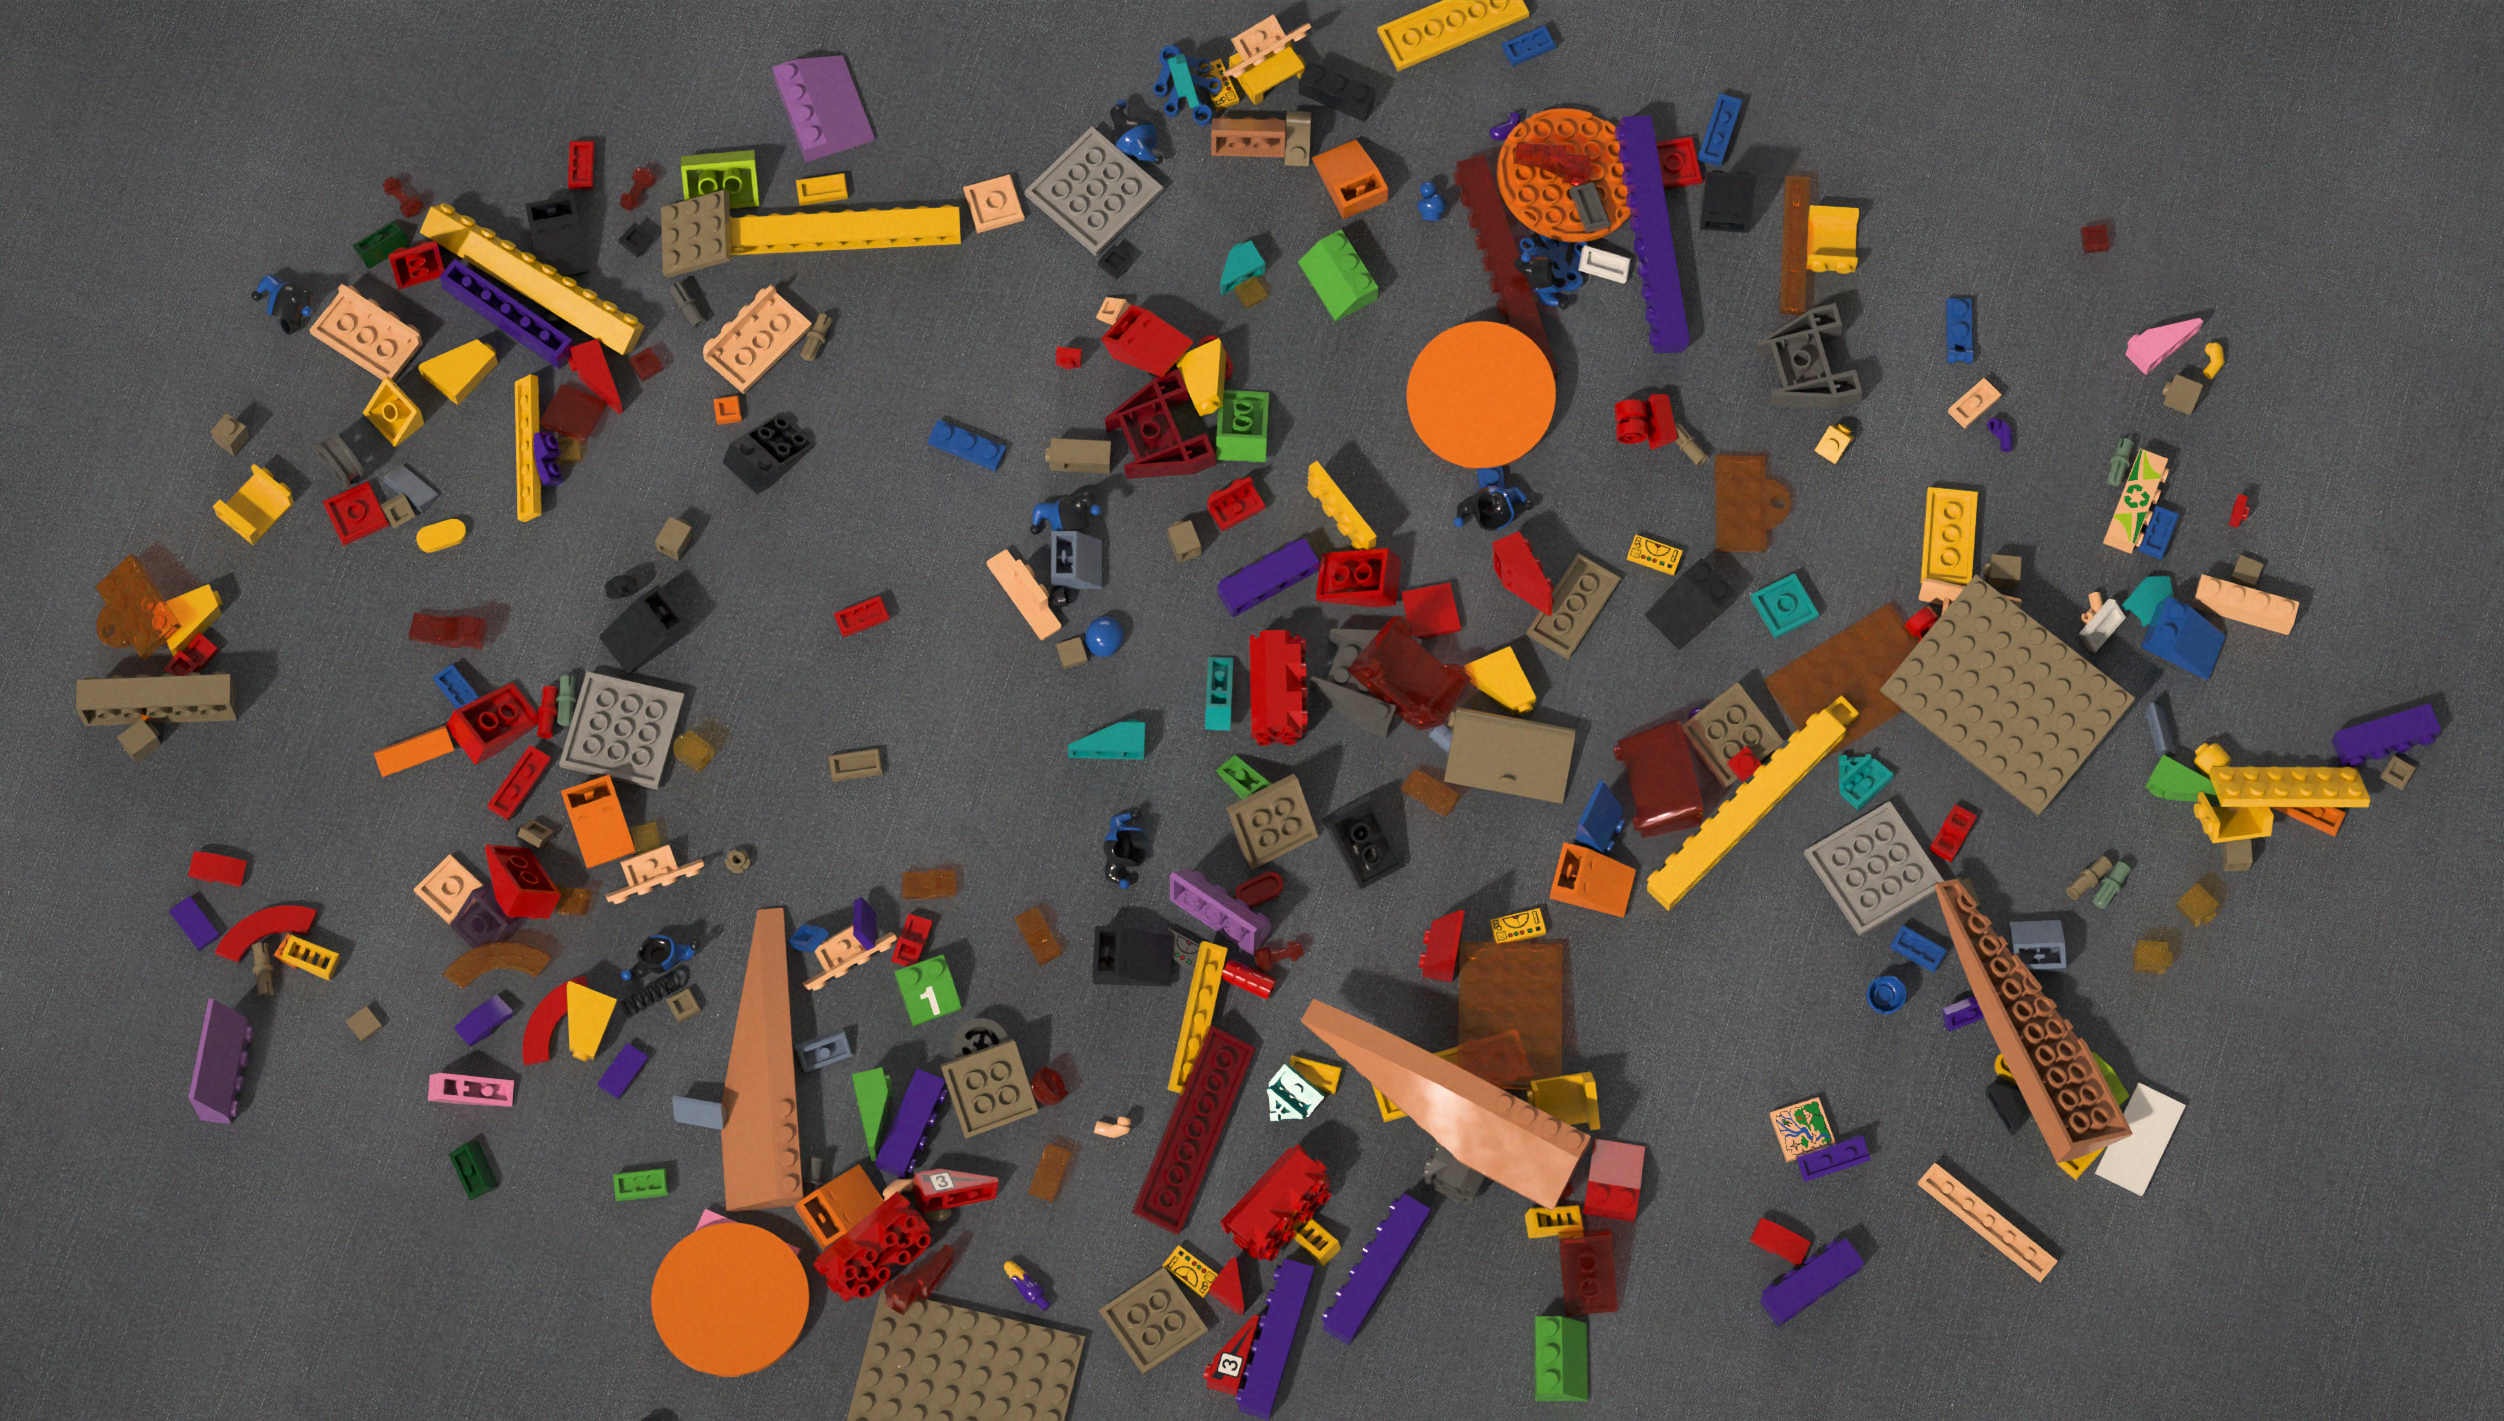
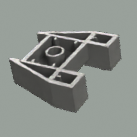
[1755,303,1863,409]
[1310,628,1423,739]

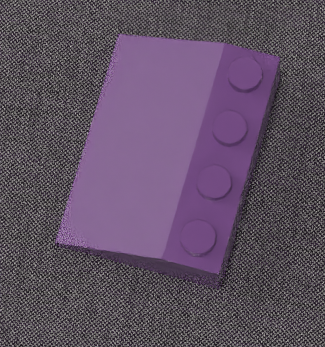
[772,55,875,163]
[1170,868,1271,956]
[189,999,253,1124]

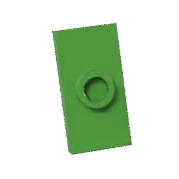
[613,1168,668,1202]

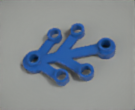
[1153,45,1222,126]
[1519,227,1588,292]

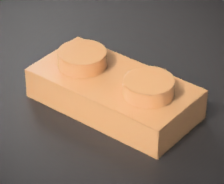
[1948,378,2001,429]

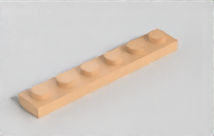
[1918,1163,2058,1283]

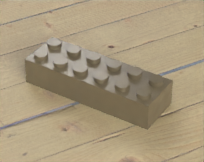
[76,672,238,726]

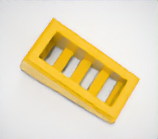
[281,935,340,981]
[1525,1205,1584,1238]
[1294,1218,1341,1266]

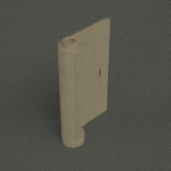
[1443,707,1575,804]

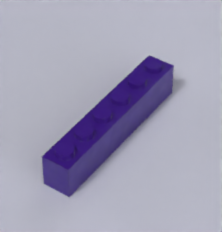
[440,259,573,369]
[1321,1193,1431,1346]
[1236,1258,1314,1420]

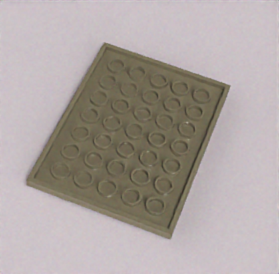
[1880,574,2135,816]
[847,1289,1085,1421]

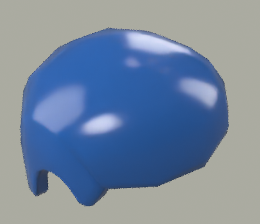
[1085,616,1124,657]
[1866,976,1907,1015]

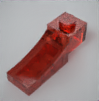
[1513,143,1591,186]
[408,613,488,650]
[884,1244,954,1315]

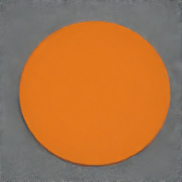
[1497,108,1631,242]
[1407,321,1556,469]
[651,1223,810,1377]

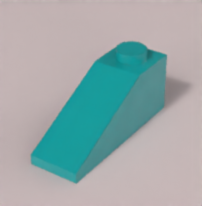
[1205,657,1233,731]
[1068,719,1145,760]

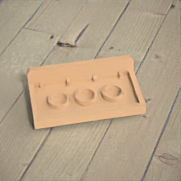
[310,284,423,381]
[703,285,812,394]

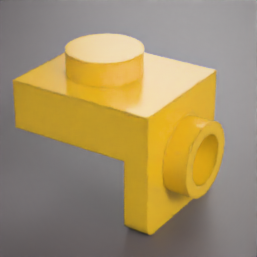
[1814,423,1855,464]

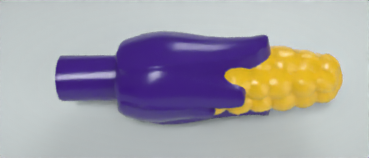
[1004,1261,1051,1311]

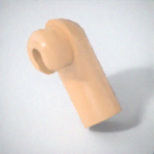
[2081,592,2103,626]
[1094,1116,1131,1138]
[883,1178,914,1201]

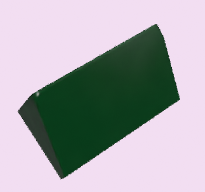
[353,221,410,269]
[449,1142,499,1200]

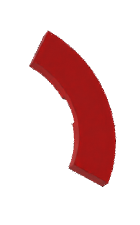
[215,905,318,963]
[523,975,588,1066]

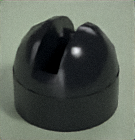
[544,311,565,330]
[280,318,302,335]
[1050,586,1069,608]

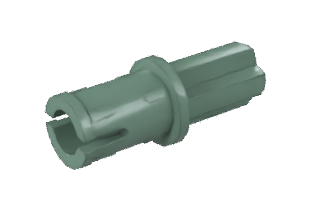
[2107,438,2134,487]
[556,675,577,726]
[2092,861,2131,909]

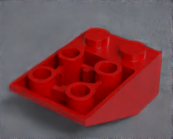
[1101,304,1193,377]
[1492,531,1555,616]

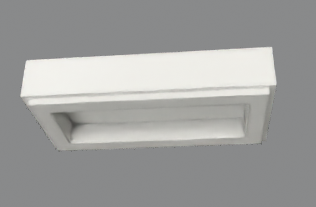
[1578,245,1631,284]
[2079,599,2126,653]

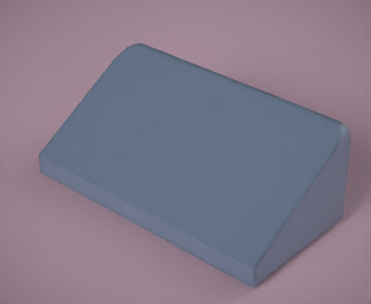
[383,465,439,513]
[2146,703,2176,758]
[794,1029,853,1073]
[672,1095,728,1130]

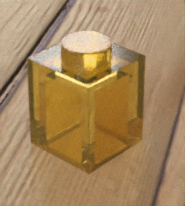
[673,730,715,774]
[2176,883,2219,928]
[2133,940,2172,975]

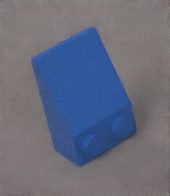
[2141,596,2226,680]
[1574,780,1625,855]

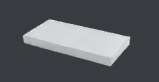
[2095,1083,2186,1196]

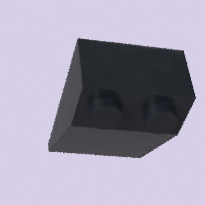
[1645,558,1736,650]
[1322,796,1405,890]

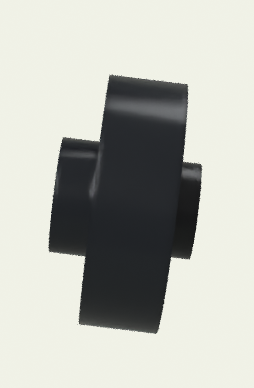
[604,575,638,599]

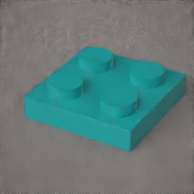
[1750,573,1819,640]

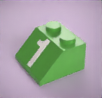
[895,954,962,1027]

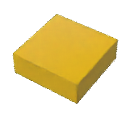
[1825,695,1859,728]

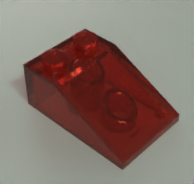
[1558,1228,1618,1316]

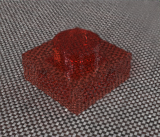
[2080,225,2110,254]
[629,347,663,382]

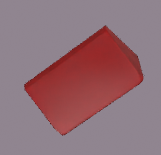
[1644,394,1677,450]

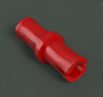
[537,686,559,739]

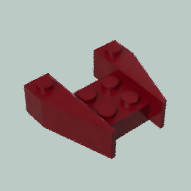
[1104,369,1217,479]

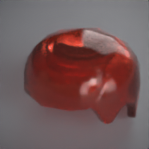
[1031,1066,1068,1105]

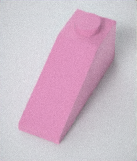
[2125,318,2203,375]
[428,1073,514,1107]

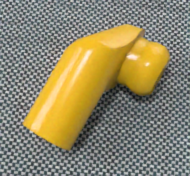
[2203,342,2225,379]

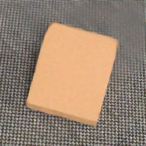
[1096,297,1131,325]

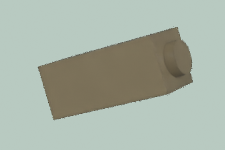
[1045,438,1111,474]

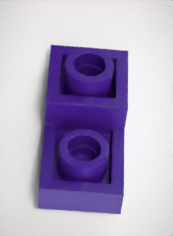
[534,432,564,486]
[454,995,513,1046]

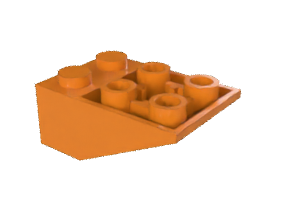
[1312,139,1388,220]
[561,775,636,869]
[1549,842,1636,918]
[794,1164,884,1251]

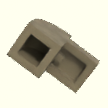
[1285,111,1311,166]

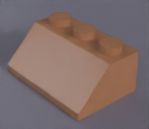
[1211,117,1285,157]

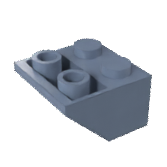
[1051,531,1102,589]
[2009,920,2066,973]

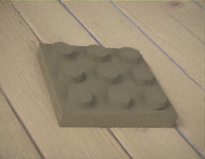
[661,190,731,278]
[1678,682,1784,788]
[1226,774,1318,871]
[940,1039,1038,1139]
[1099,1267,1208,1376]

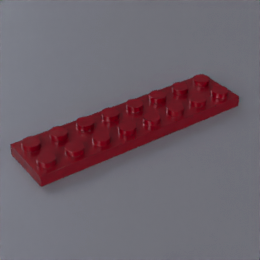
[1131,1025,1255,1235]

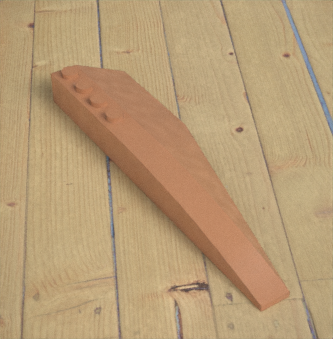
[1934,879,2133,1163]
[721,908,804,1212]
[1301,998,1591,1211]

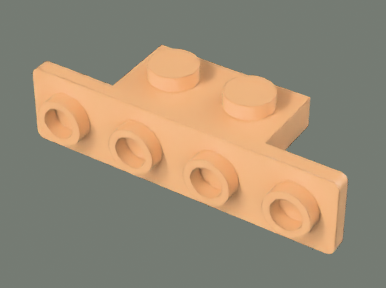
[1223,14,1311,78]
[987,550,1061,640]
[1919,578,2022,615]
[605,844,705,904]
[803,925,898,990]

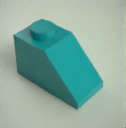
[1220,240,1265,296]

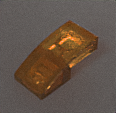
[1401,768,1460,817]
[901,870,956,900]
[552,884,592,916]
[1014,907,1062,966]
[1028,1143,1072,1202]

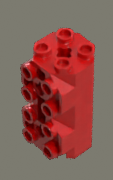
[1249,630,1307,746]
[1220,1144,1332,1261]
[813,1192,931,1303]

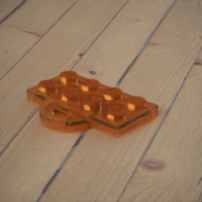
[1714,455,1791,552]
[95,554,182,660]

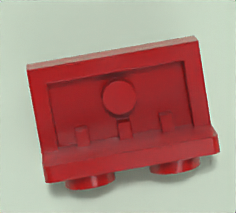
[1207,476,1265,532]

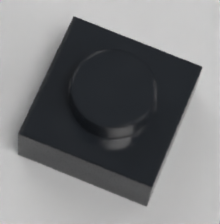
[618,222,654,258]
[1098,244,1132,280]

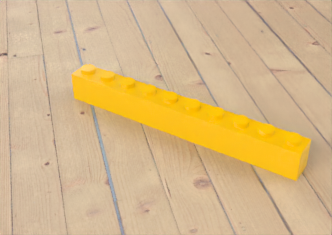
[420,203,645,355]
[730,205,961,255]
[1647,709,1846,911]

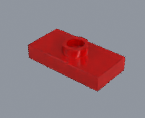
[568,141,595,189]
[833,596,890,638]

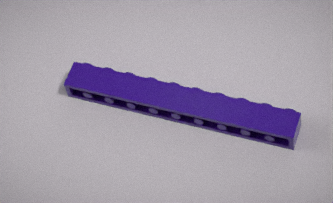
[1615,116,1690,354]

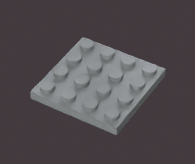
[1024,127,1163,256]
[559,672,685,790]
[1804,801,1944,937]

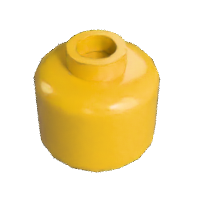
[2194,743,2231,780]

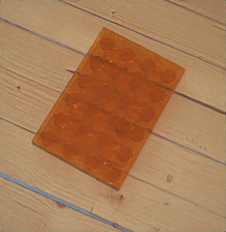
[1764,603,1918,762]
[1458,941,1562,1090]

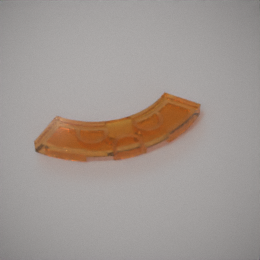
[442,942,551,989]

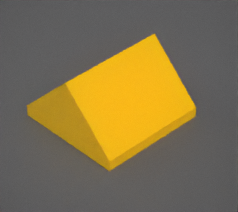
[363,376,424,447]

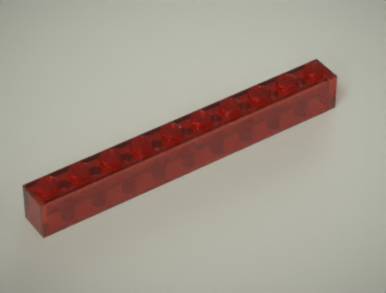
[1453,155,1558,381]

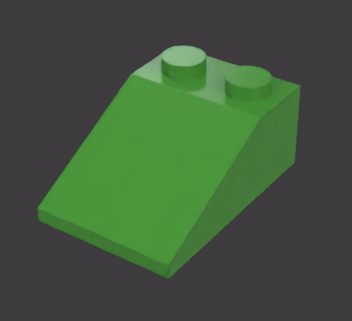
[1216,390,1269,462]
[852,1067,894,1162]

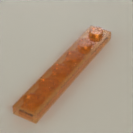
[1779,176,1810,315]

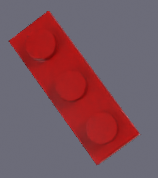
[487,745,552,822]

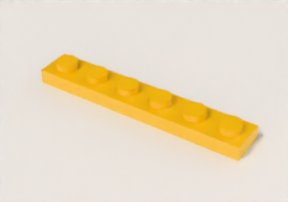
[515,374,542,522]
[1168,941,1228,1093]

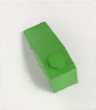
[2146,754,2220,804]
[1216,755,1272,799]

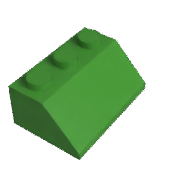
[1298,229,1379,322]
[1534,1316,1588,1401]

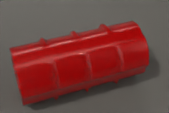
[1221,959,1277,1000]

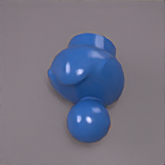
[1417,181,1447,221]

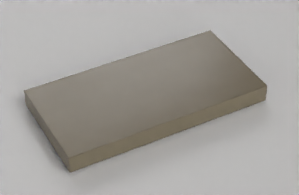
[1526,553,1621,660]

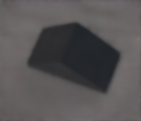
[1985,1083,2026,1136]

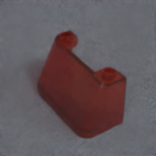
[1348,615,1472,730]
[1613,719,1704,839]

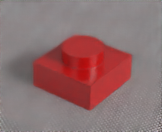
[1056,346,1082,369]
[2228,494,2250,528]
[1726,746,1762,783]

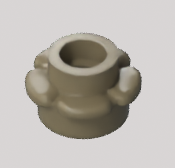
[725,849,751,874]

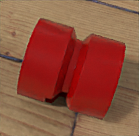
[1614,399,1648,444]
[1905,606,1939,643]

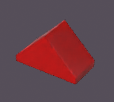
[1209,1257,1244,1315]

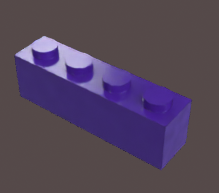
[1217,538,1320,618]
[2331,703,2441,768]
[876,1069,949,1179]
[1760,1238,1864,1328]

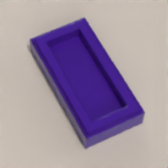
[169,896,220,952]
[853,897,876,951]
[597,1043,649,1100]

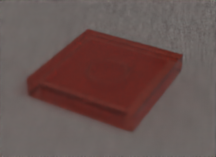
[540,384,607,443]

